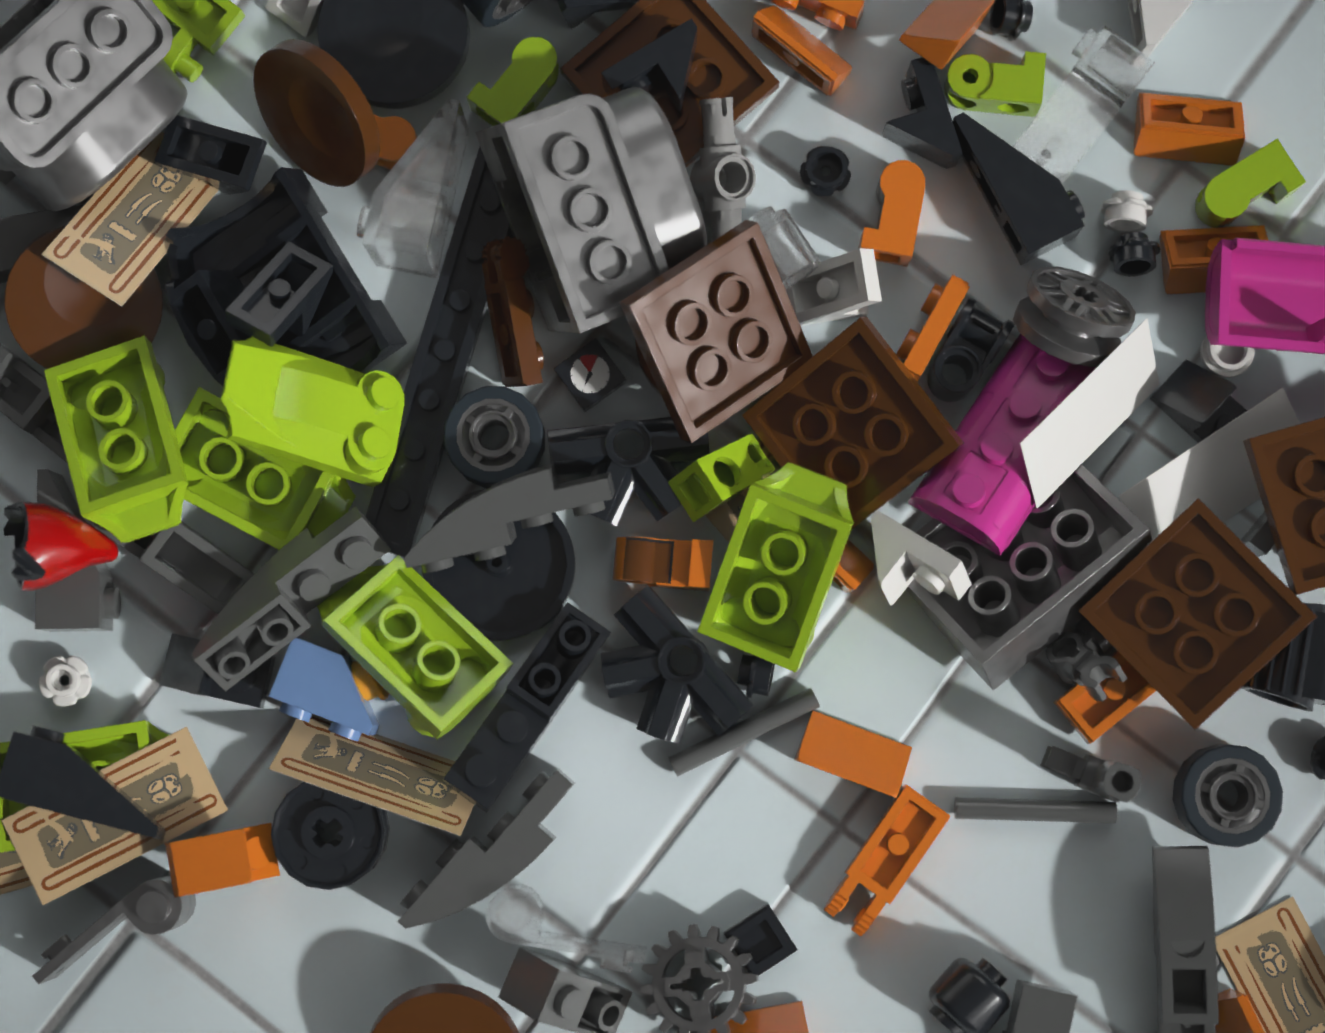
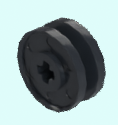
[271,782,390,890]

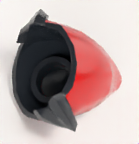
[3,502,118,591]

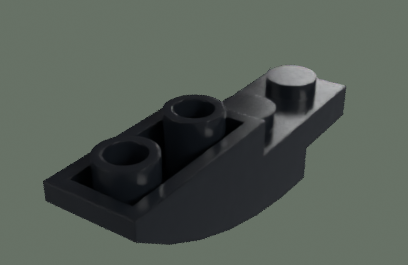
[443,602,611,813]

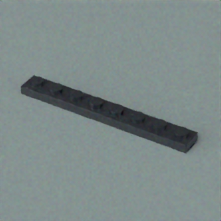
[365,146,511,557]

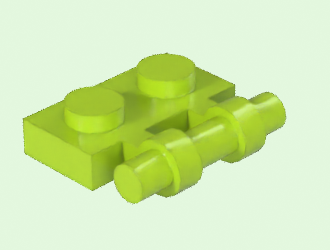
[152,0,245,83]

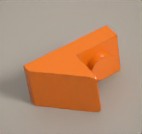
[165,823,280,898]

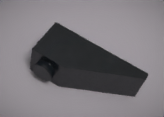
[952,112,1085,265]
[0,726,166,840]

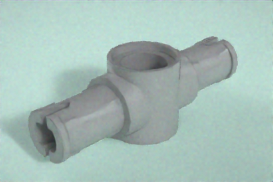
[690,97,756,242]

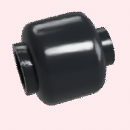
[929,958,1010,1033]

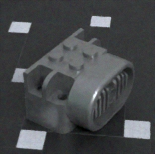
[0,0,187,211]
[475,87,707,333]

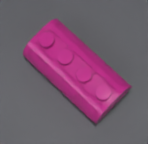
[1205,238,1325,354]
[908,333,1097,556]

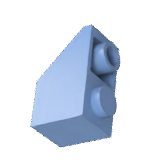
[268,637,380,741]

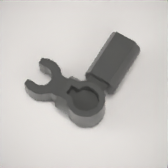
[1046,617,1127,702]
[1040,746,1142,803]

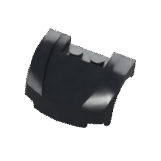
[165,167,407,386]

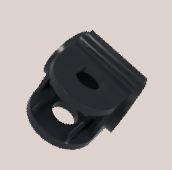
[1241,603,1325,712]

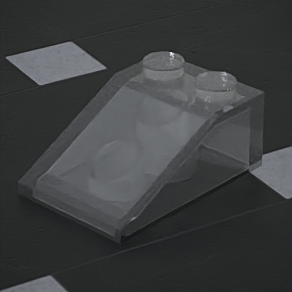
[357,99,469,278]

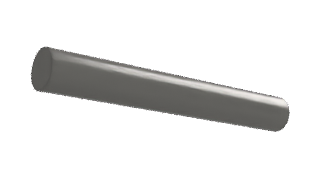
[668,688,820,777]
[954,797,1117,823]

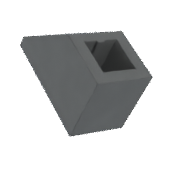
[498,947,633,1033]

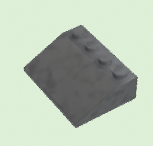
[906,464,1153,691]

